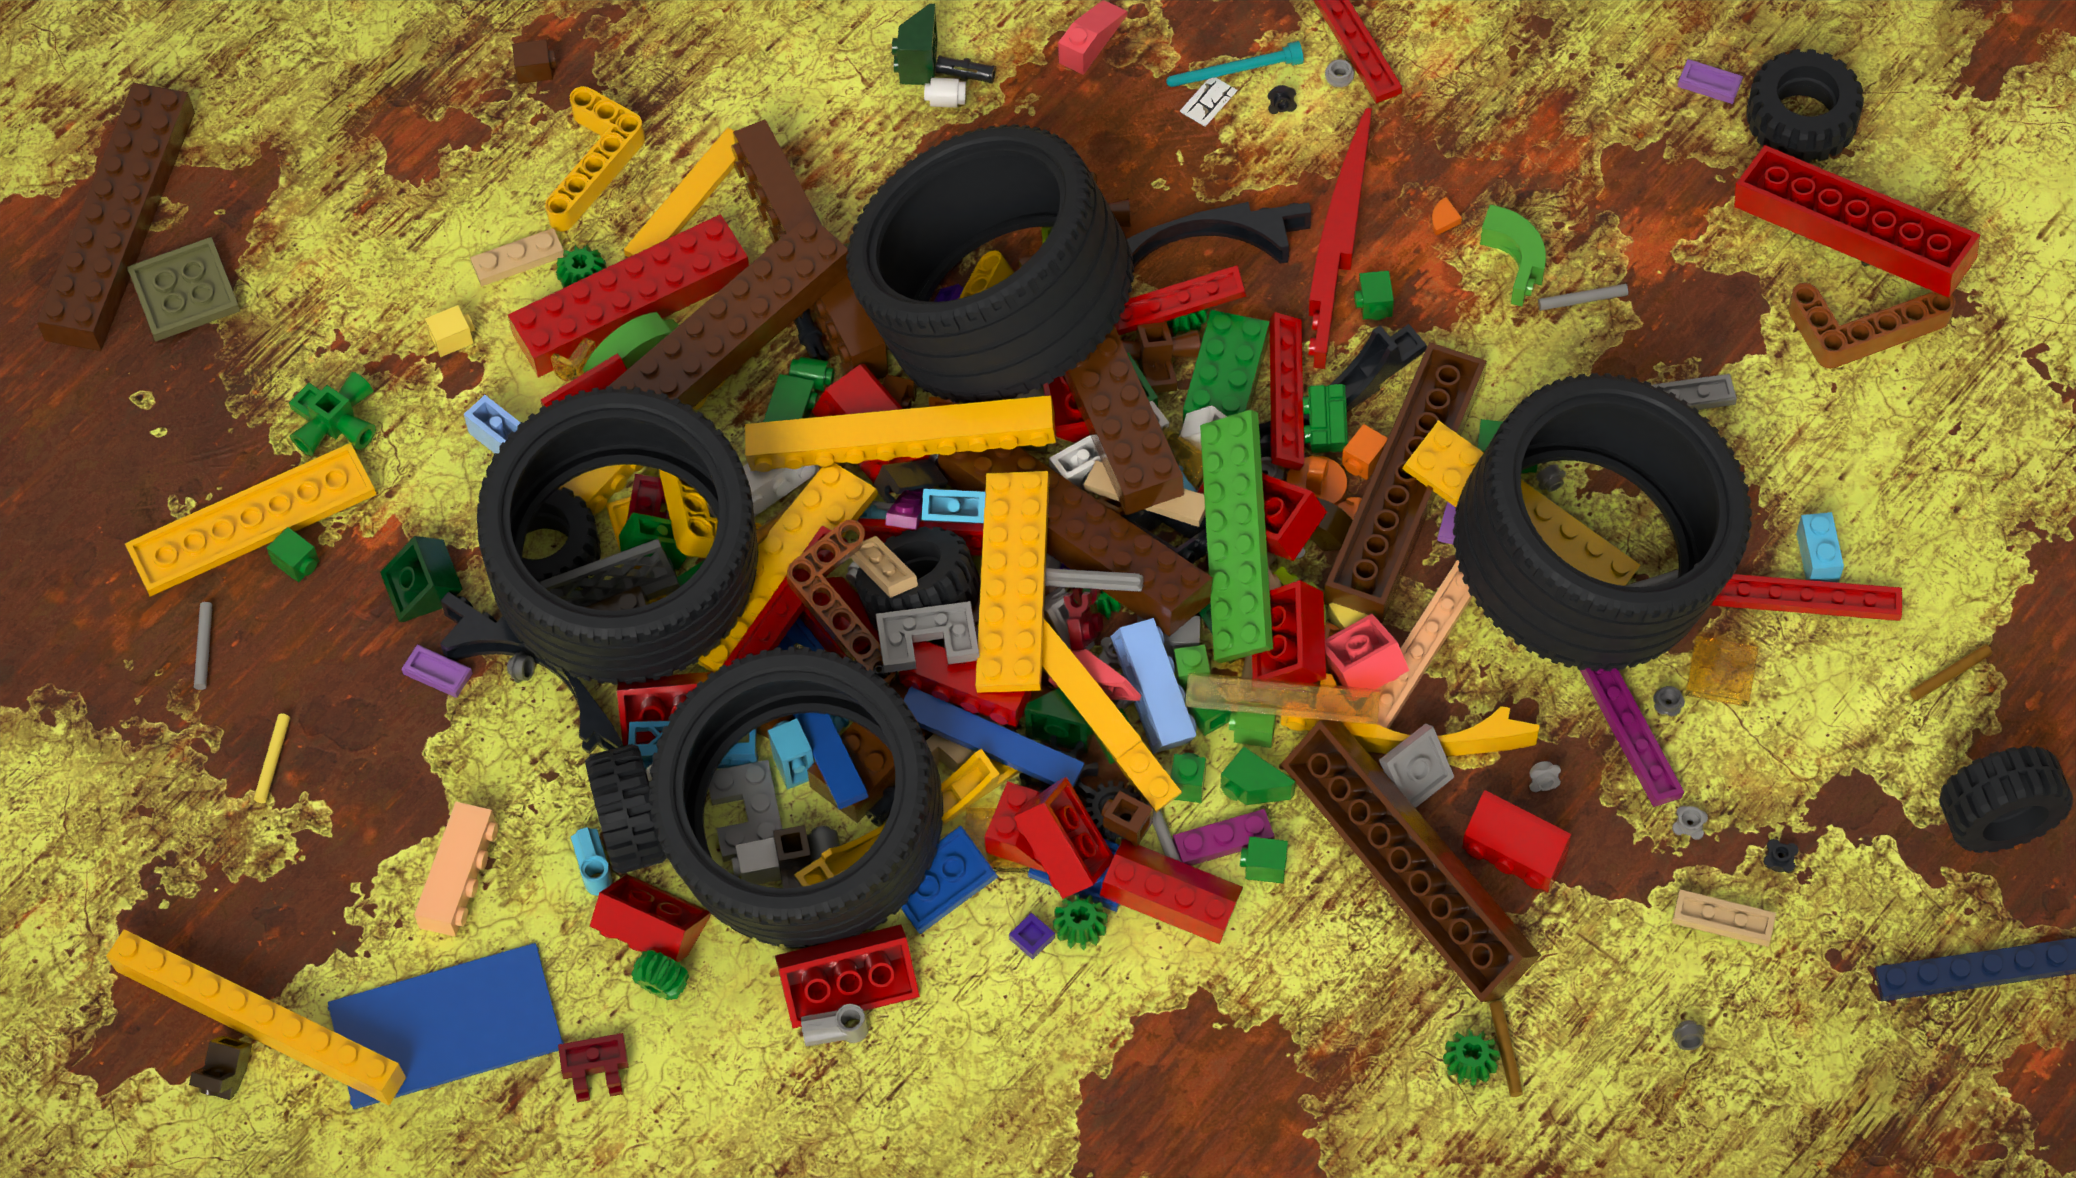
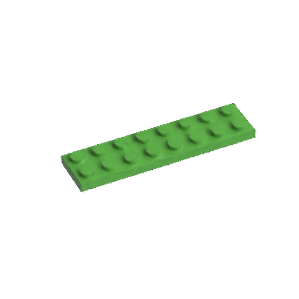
[1200,410,1273,663]

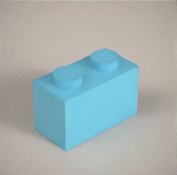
[922,489,986,524]
[1796,512,1844,583]
[768,718,814,790]

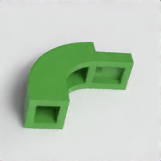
[1480,204,1546,306]
[582,312,679,372]

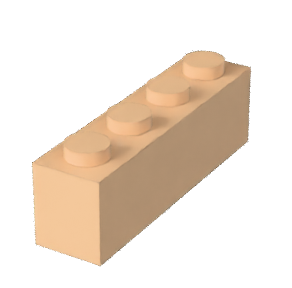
[414,802,499,937]

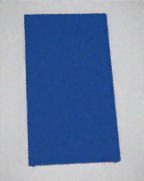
[328,943,564,1110]

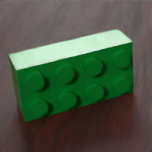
[1183,310,1270,424]

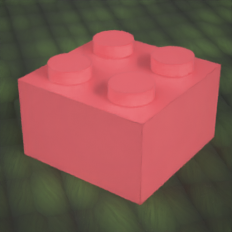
[1325,614,1409,701]

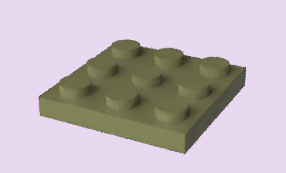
[127,237,240,342]

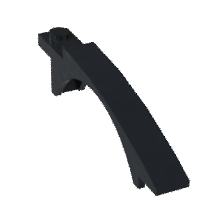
[1127,202,1311,268]
[1259,324,1427,458]
[440,592,623,754]

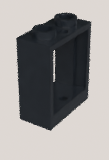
[1122,510,1208,564]

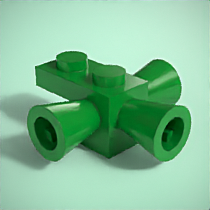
[289,372,376,456]

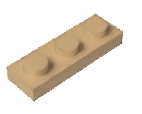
[470,228,564,287]
[851,536,918,598]
[1672,889,1776,947]

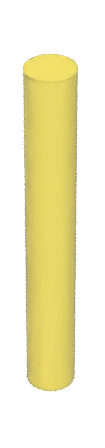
[254,714,290,803]

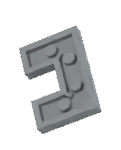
[876,602,979,673]
[709,760,782,862]

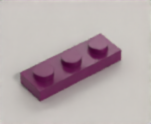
[885,488,924,529]
[1173,809,1275,866]

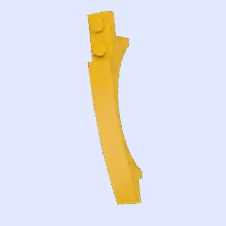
[1042,619,1182,813]
[1281,673,1540,756]
[794,749,1020,887]

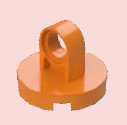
[1287,456,1347,505]

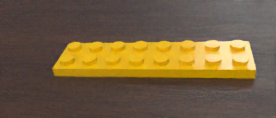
[1402,420,1641,586]
[125,443,377,596]
[697,463,878,673]
[975,471,1050,693]

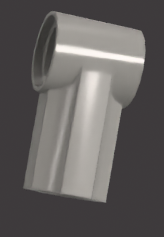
[801,1004,869,1047]

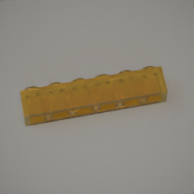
[1185,672,1380,724]

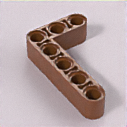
[1788,283,1956,369]
[787,520,896,685]

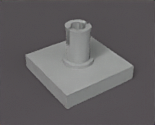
[1379,724,1454,808]

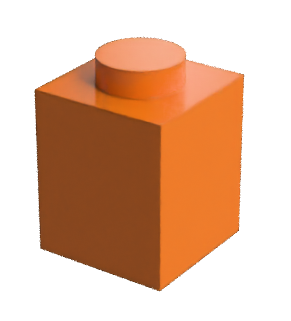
[1342,424,1388,480]

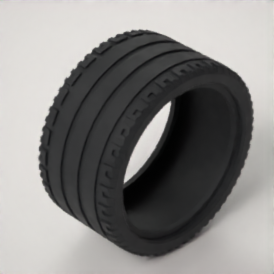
[846,124,1134,403]
[1453,373,1752,671]
[477,386,758,685]
[649,647,943,949]

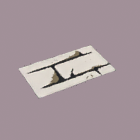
[1180,77,1238,127]

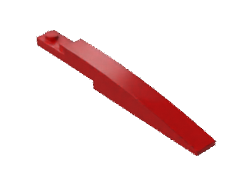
[1308,108,1372,369]

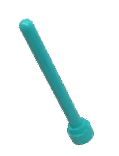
[1166,41,1304,87]

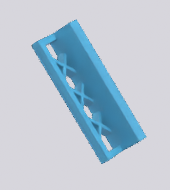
[628,721,758,769]

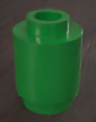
[789,357,835,391]

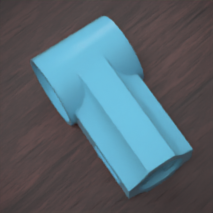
[571,827,613,896]

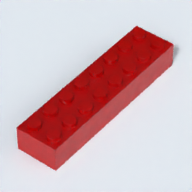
[1734,145,1980,298]
[508,214,749,378]

